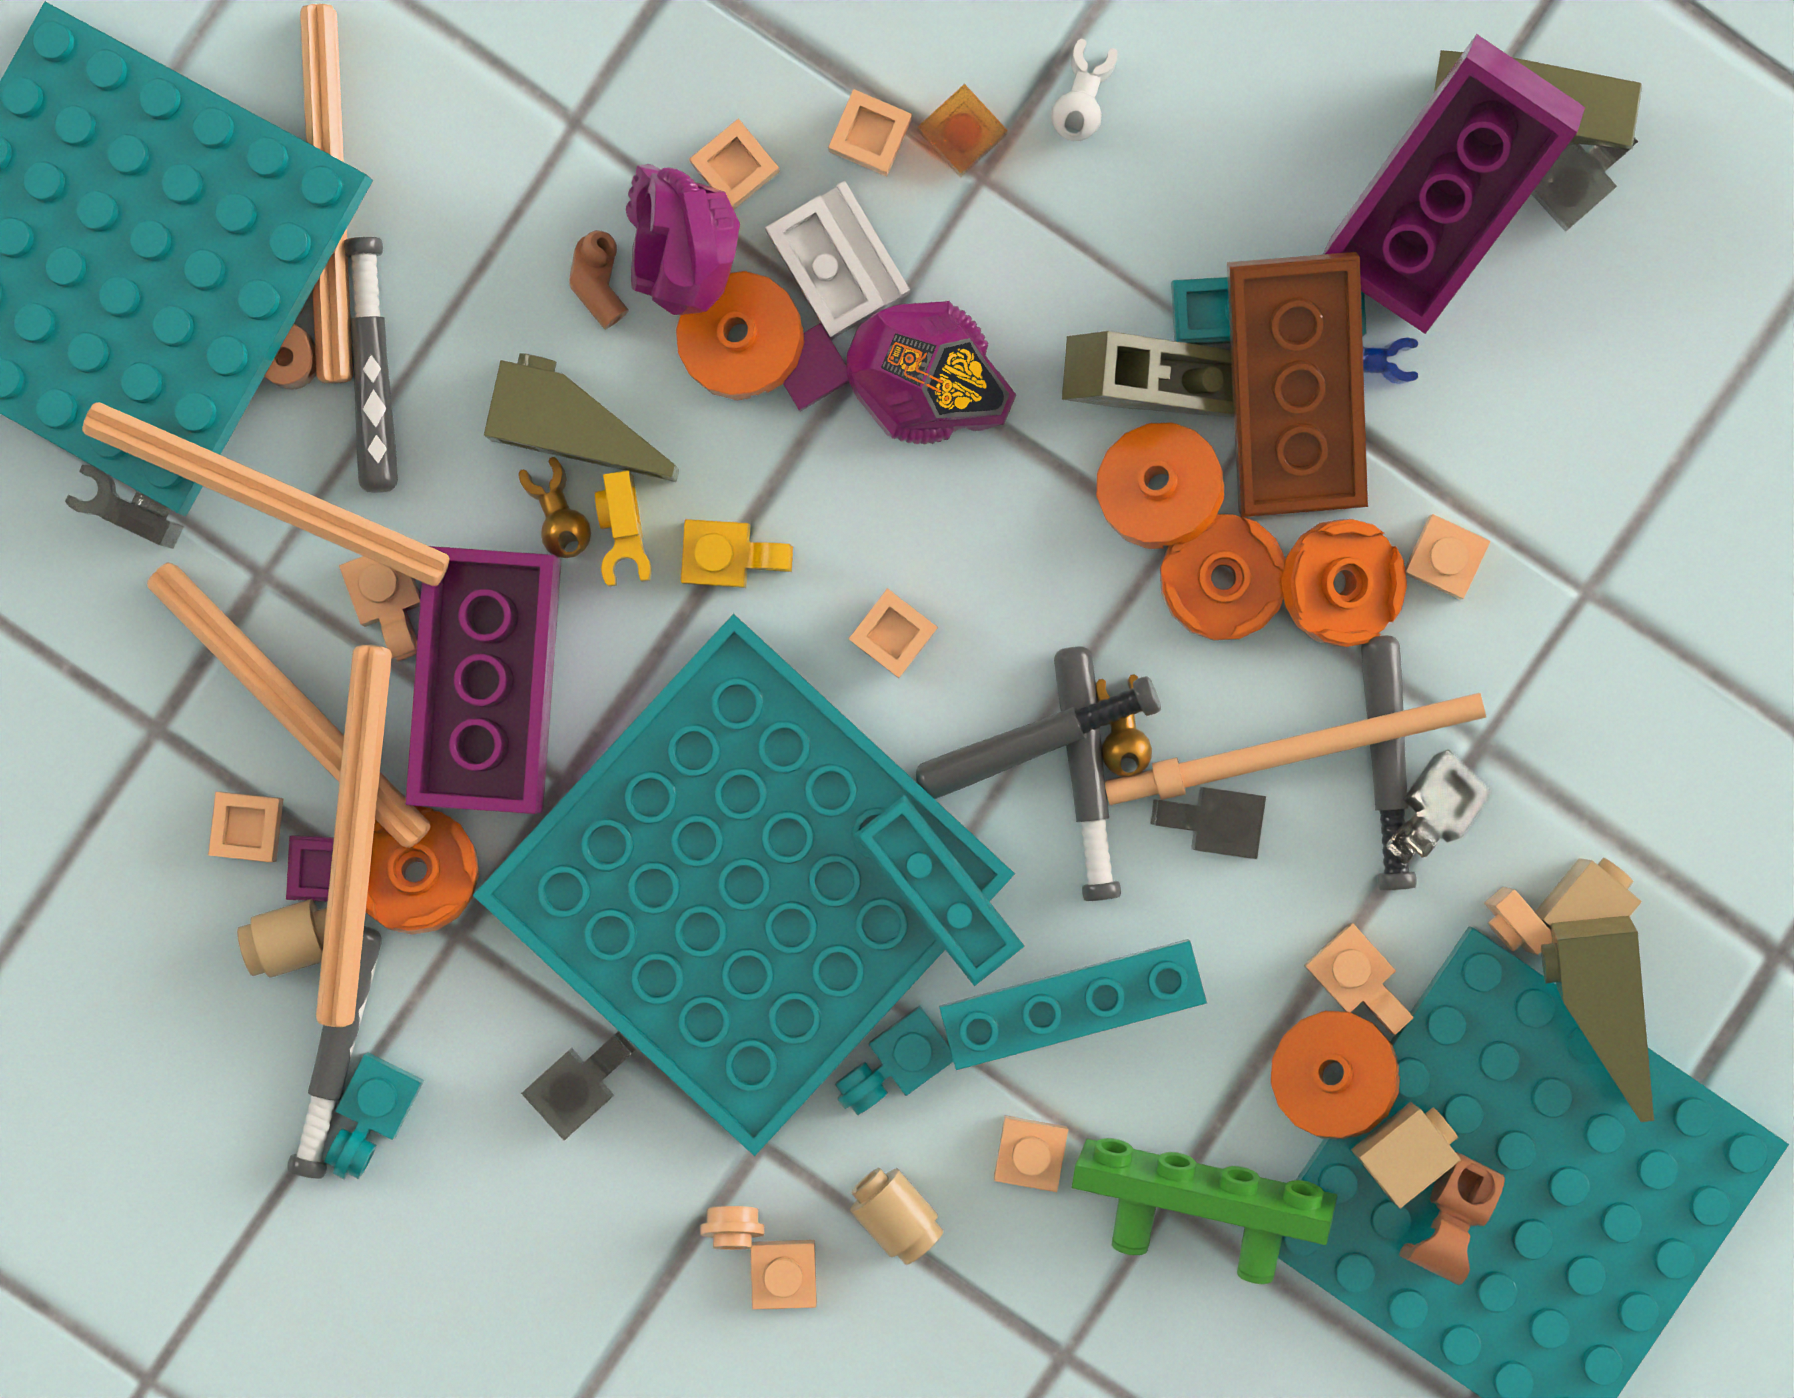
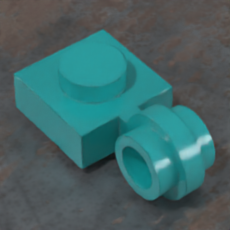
[835,1005,954,1115]
[324,1052,424,1179]

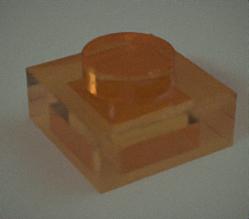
[918,84,1008,178]

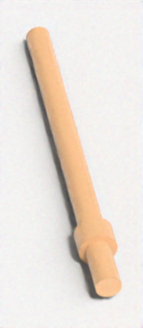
[1105,693,1486,805]

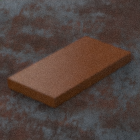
[1227,252,1368,517]

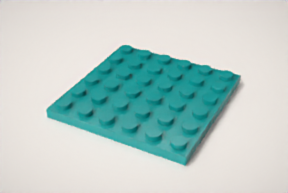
[0,1,373,517]
[473,613,1015,1157]
[1278,926,1789,1398]

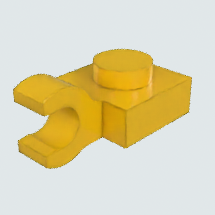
[595,470,652,587]
[681,519,793,588]

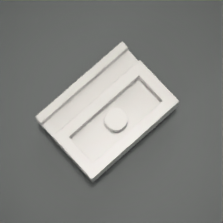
[765,180,910,340]

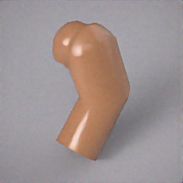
[569,230,629,330]

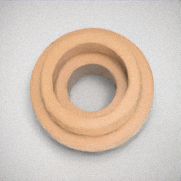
[700,1206,764,1250]

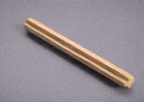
[300,4,353,383]
[82,402,449,586]
[147,563,431,848]
[316,645,392,1027]

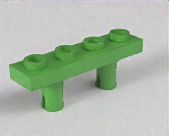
[1072,1138,1338,1284]

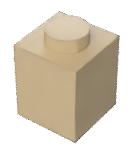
[1535,858,1642,931]
[1351,1102,1461,1208]

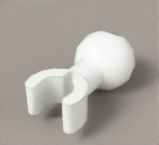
[1051,39,1117,141]

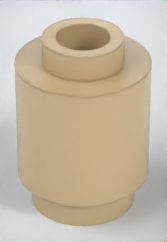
[237,899,327,978]
[850,1168,943,1265]

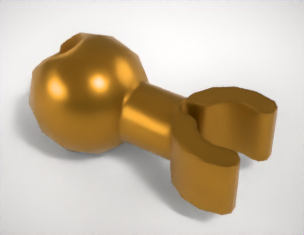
[519,457,591,558]
[1096,674,1152,777]

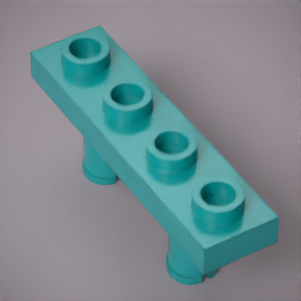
[939,939,1207,1070]

